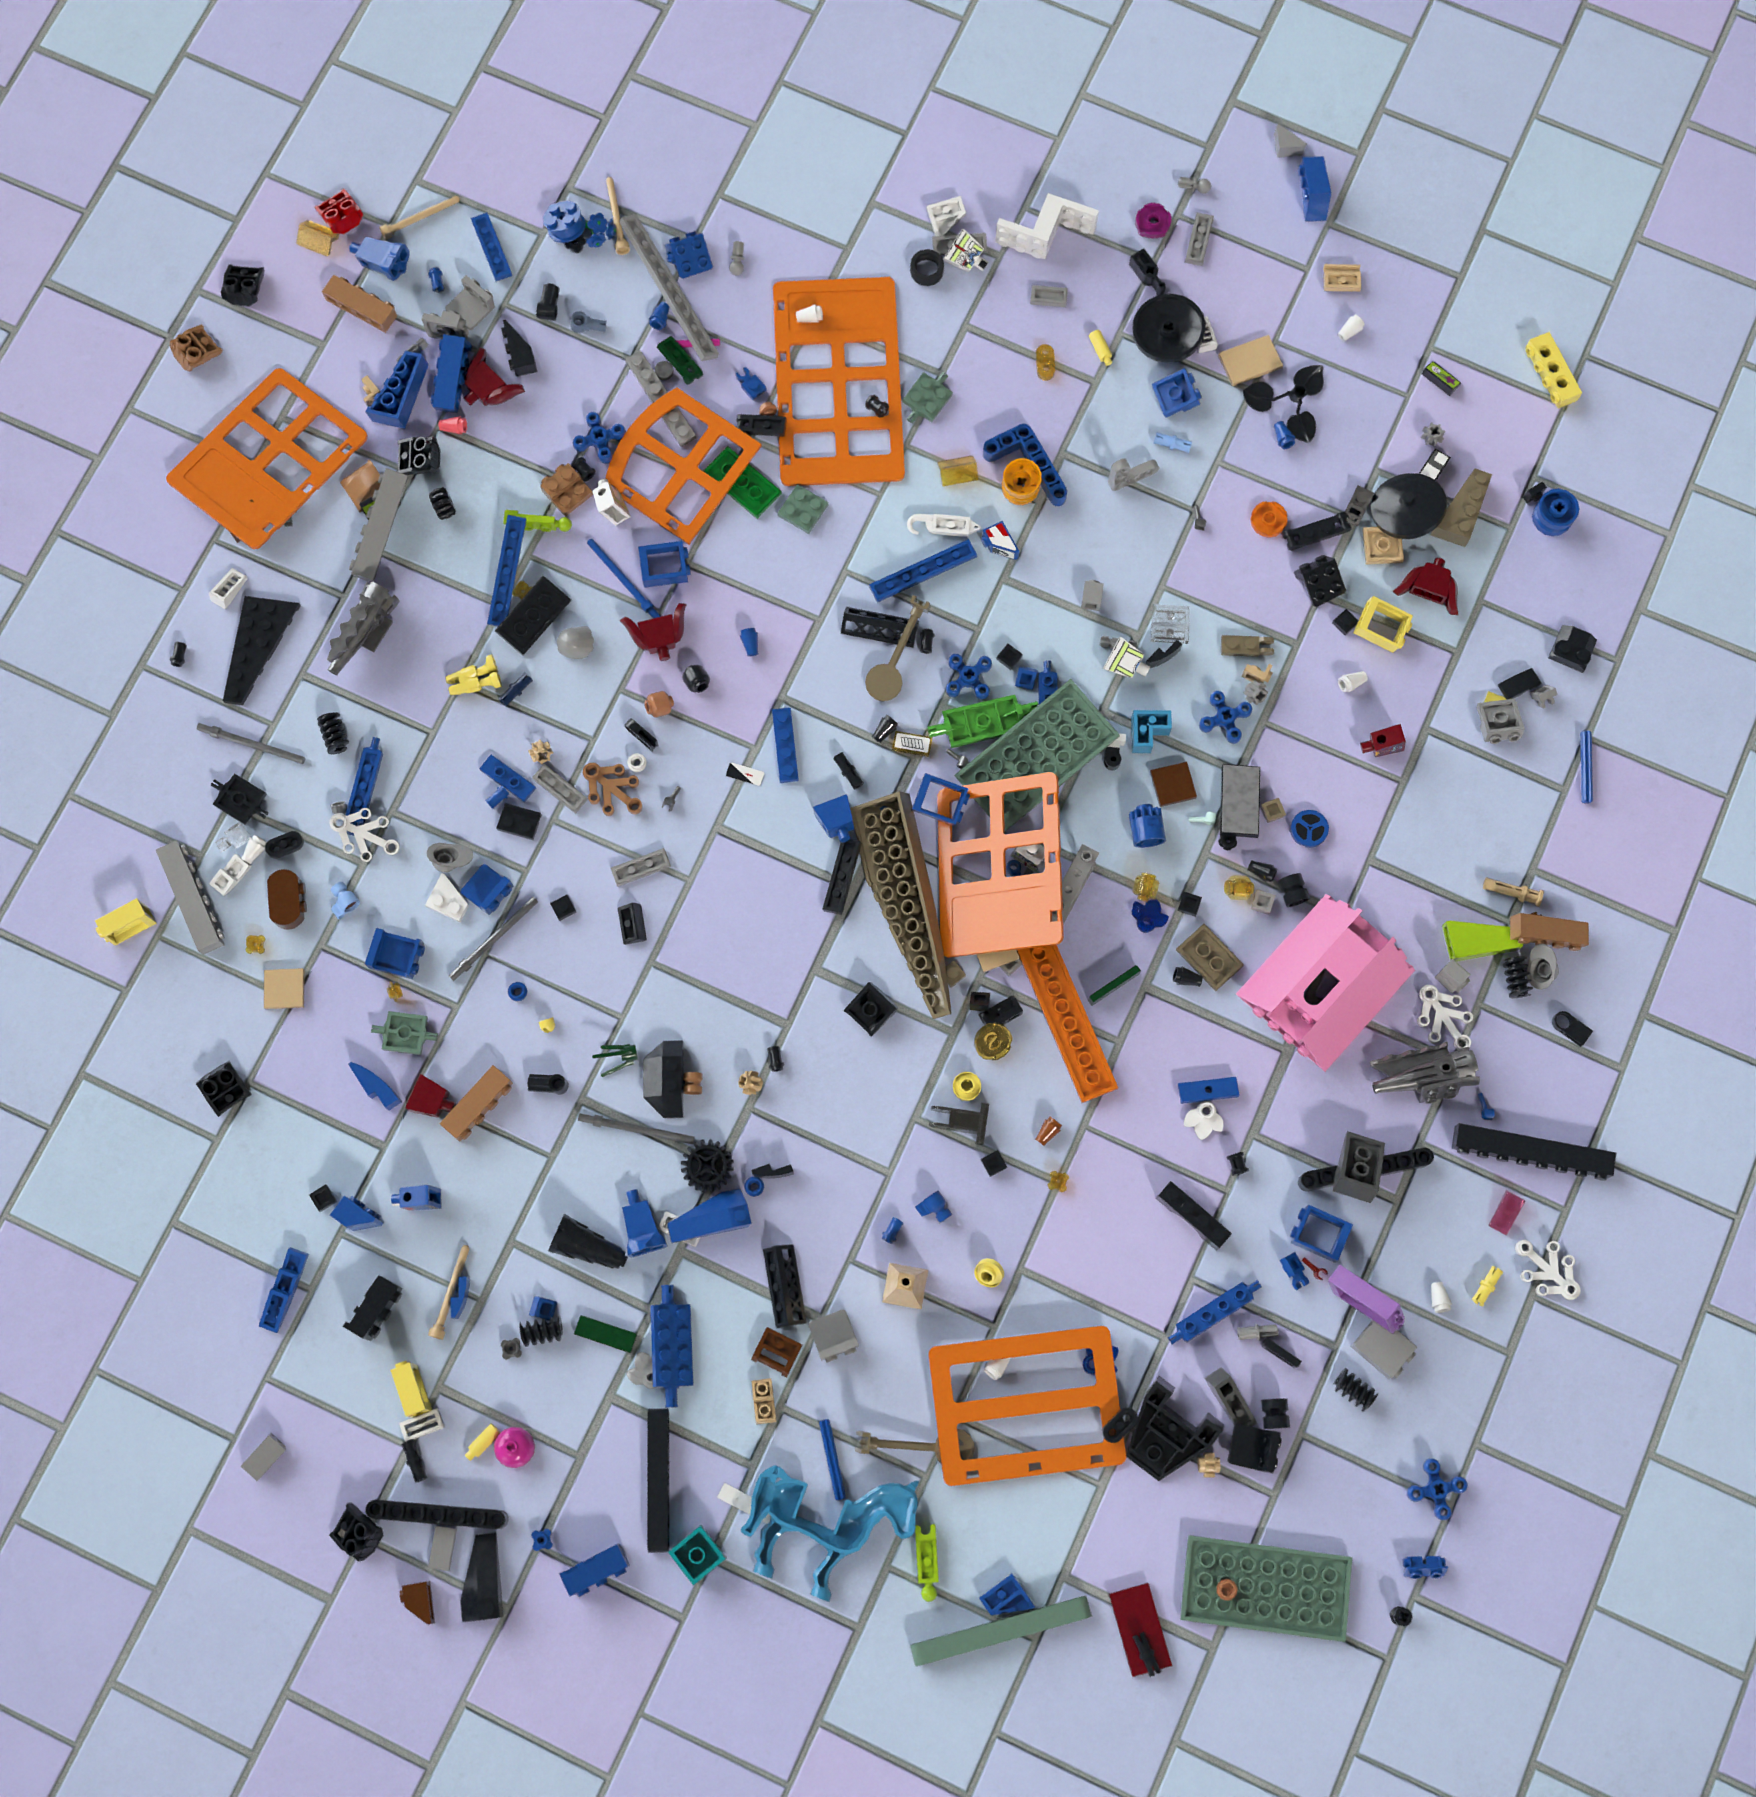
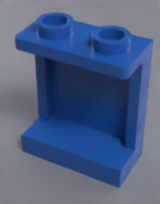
[365,928,425,980]

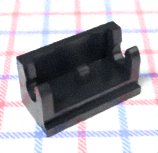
[978,995,1023,1026]

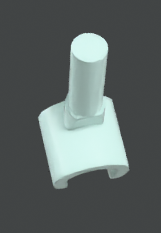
[1189,812,1217,825]

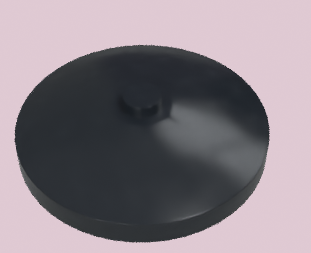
[1132,294,1205,363]
[1371,473,1447,539]

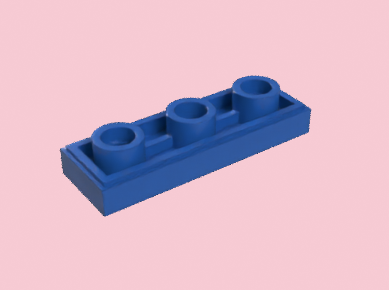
[1178,1077,1239,1104]

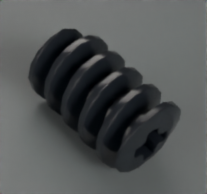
[317,712,349,755]
[1503,956,1533,999]
[519,1315,563,1347]
[1333,1368,1379,1412]

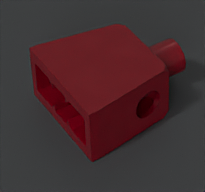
[405,1074,456,1118]

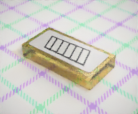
[892,731,933,757]

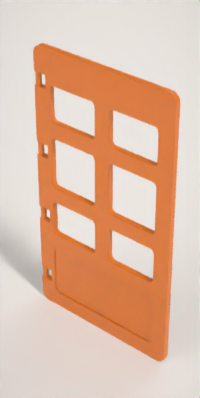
[773,277,905,486]

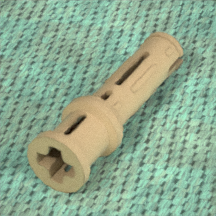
[1483,877,1544,907]

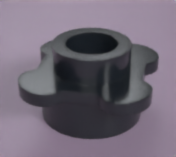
[565,237,586,253]

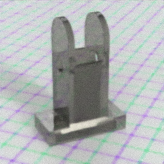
[928,1103,989,1145]

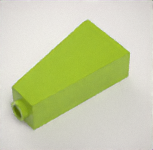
[1442,921,1523,962]

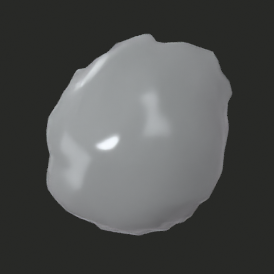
[557,626,594,659]

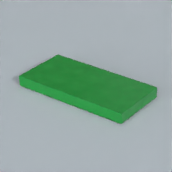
[703,446,782,519]

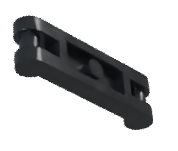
[1282,512,1352,551]

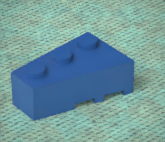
[1298,156,1331,222]
[559,1543,630,1597]

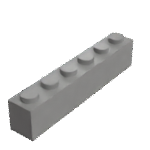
[349,468,408,582]
[156,840,225,955]

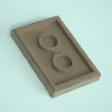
[1176,924,1244,992]

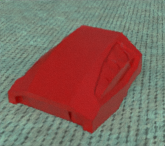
[314,189,363,234]

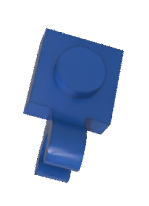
[1279,1252,1309,1290]

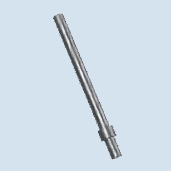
[196,723,305,764]
[449,897,538,981]
[578,1113,695,1144]

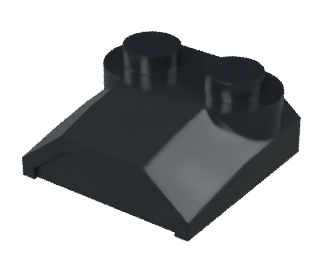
[1548,625,1597,673]
[843,982,898,1037]

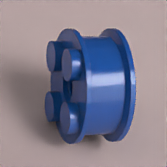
[543,201,586,243]

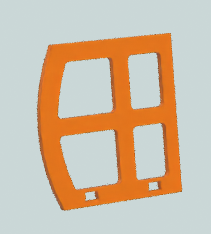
[605,387,762,545]

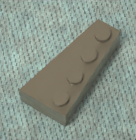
[1430,468,1492,547]

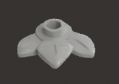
[626,1352,656,1389]

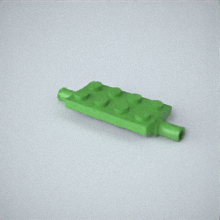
[927,695,1038,748]

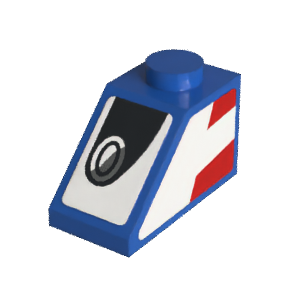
[981,521,1020,560]

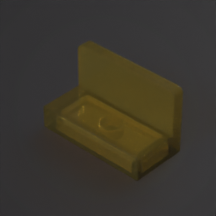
[296,220,339,256]
[937,456,978,486]

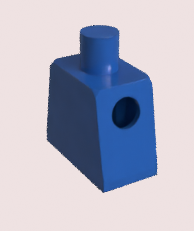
[813,794,854,843]

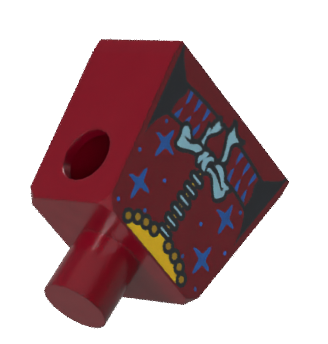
[1360,724,1406,757]

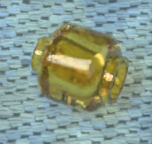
[1132,873,1159,902]
[1224,875,1254,900]

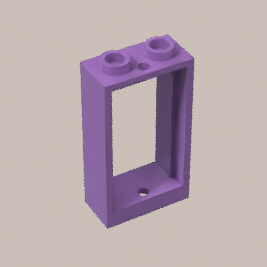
[1328,1265,1405,1334]

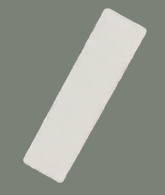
[717,1483,771,1524]

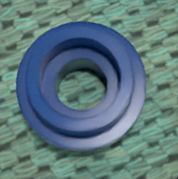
[508,982,527,1001]
[744,1177,764,1197]

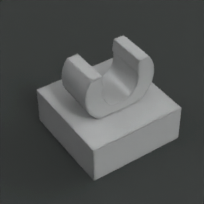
[1530,685,1557,708]

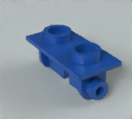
[1403,1556,1448,1579]

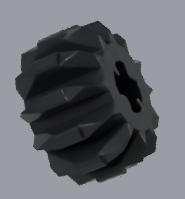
[429,487,456,520]

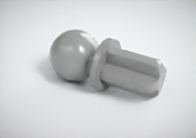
[1178,177,1211,194]
[729,241,745,276]

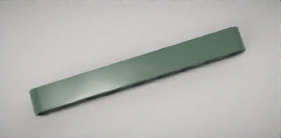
[910,1596,1092,1666]

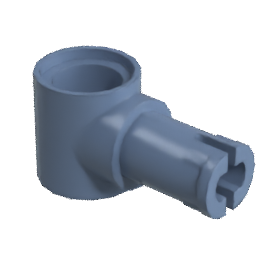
[570,311,607,333]

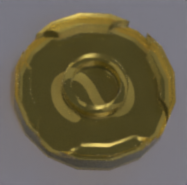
[974,1023,1013,1061]

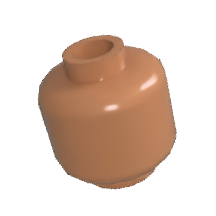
[644,691,674,718]

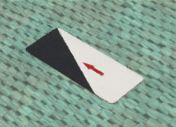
[726,762,764,786]

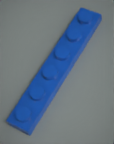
[487,515,527,627]
[869,539,977,603]

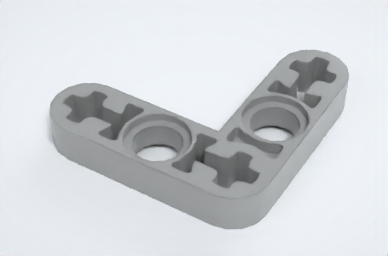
[1108,458,1160,491]

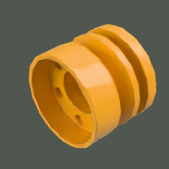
[1002,458,1041,505]

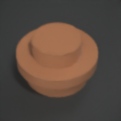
[759,402,777,416]
[1216,1579,1237,1600]

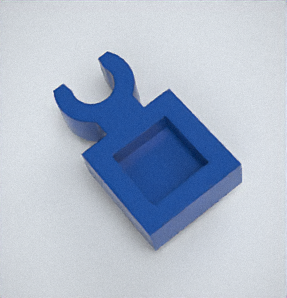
[736,367,767,401]

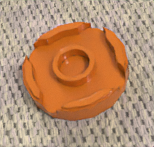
[1250,501,1288,537]

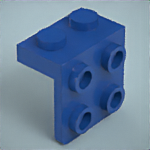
[665,231,713,279]
[461,864,513,915]

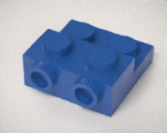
[1152,368,1202,418]

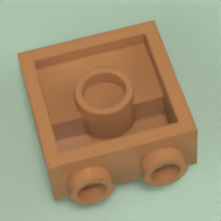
[540,463,593,517]

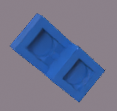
[451,1277,470,1319]

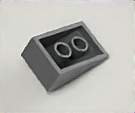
[1333,1131,1385,1203]

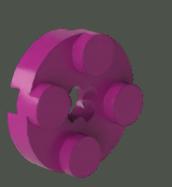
[1135,203,1172,239]

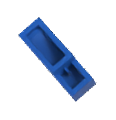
[348,1062,402,1110]

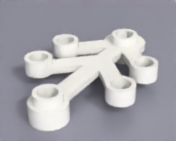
[330,808,400,862]
[1417,985,1473,1050]
[1515,1240,1580,1300]

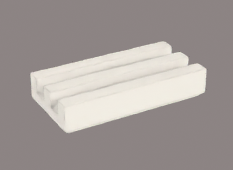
[399,1408,445,1442]

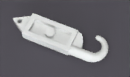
[907,514,981,537]

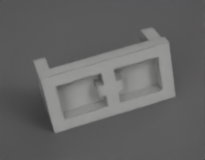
[240,1433,286,1481]

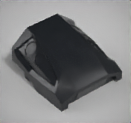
[221,264,265,306]
[396,436,440,475]
[196,1061,252,1117]
[329,1503,384,1562]

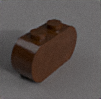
[267,869,307,930]

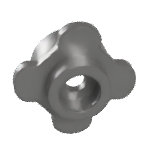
[501,1338,522,1360]

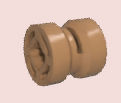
[683,1072,703,1095]

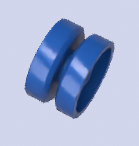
[1532,489,1580,537]

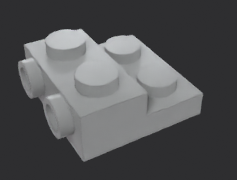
[422,311,469,340]
[1477,699,1525,744]

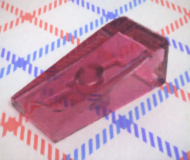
[1488,1190,1525,1236]

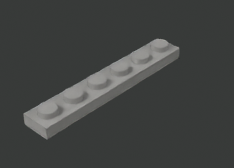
[625,350,696,447]

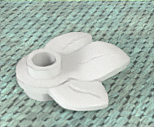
[1184,1101,1223,1140]

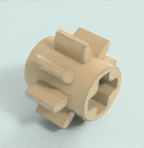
[528,739,553,764]
[738,1070,763,1095]
[1198,1453,1220,1477]

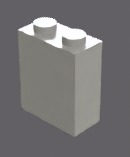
[1351,1320,1417,1379]

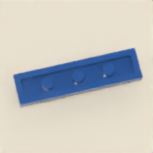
[471,213,512,282]
[772,707,799,783]

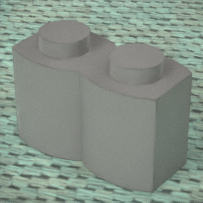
[1434,959,1471,993]

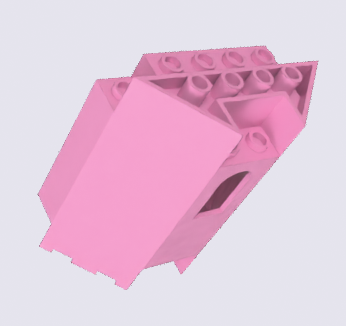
[1236,894,1415,1072]

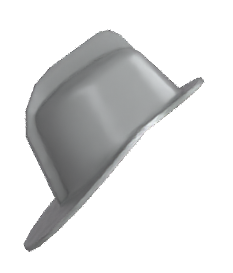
[427,843,473,872]
[1527,944,1559,990]

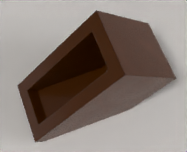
[400,1581,435,1625]

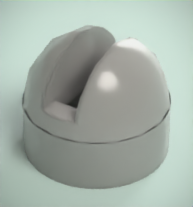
[331,801,347,815]

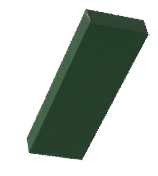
[1088,965,1141,1006]
[574,1315,638,1353]

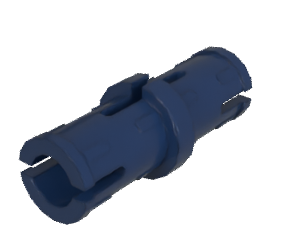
[498,672,533,707]

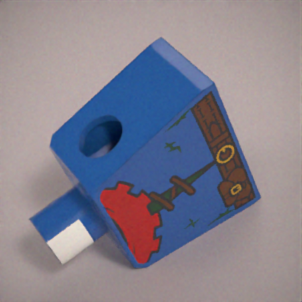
[391,1185,441,1211]

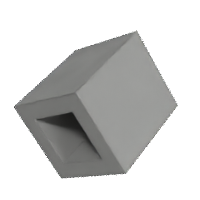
[1081,580,1104,611]

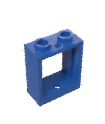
[638,541,691,588]
[911,773,970,826]
[1290,1205,1353,1263]

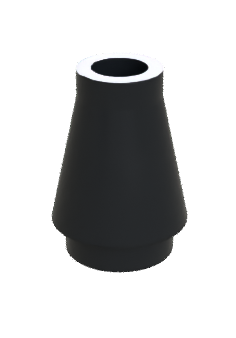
[871,715,898,743]
[1247,860,1278,883]
[1173,966,1203,987]

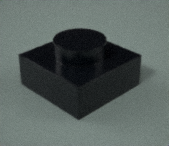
[1523,482,1547,503]
[1332,609,1359,636]
[996,644,1023,670]
[1177,892,1202,917]
[550,894,576,921]
[969,992,990,1011]
[980,1150,1007,1177]
[309,1184,337,1212]

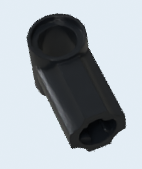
[536,283,560,321]
[527,1074,569,1095]

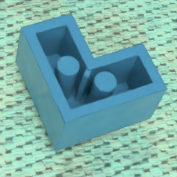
[1131,710,1172,753]

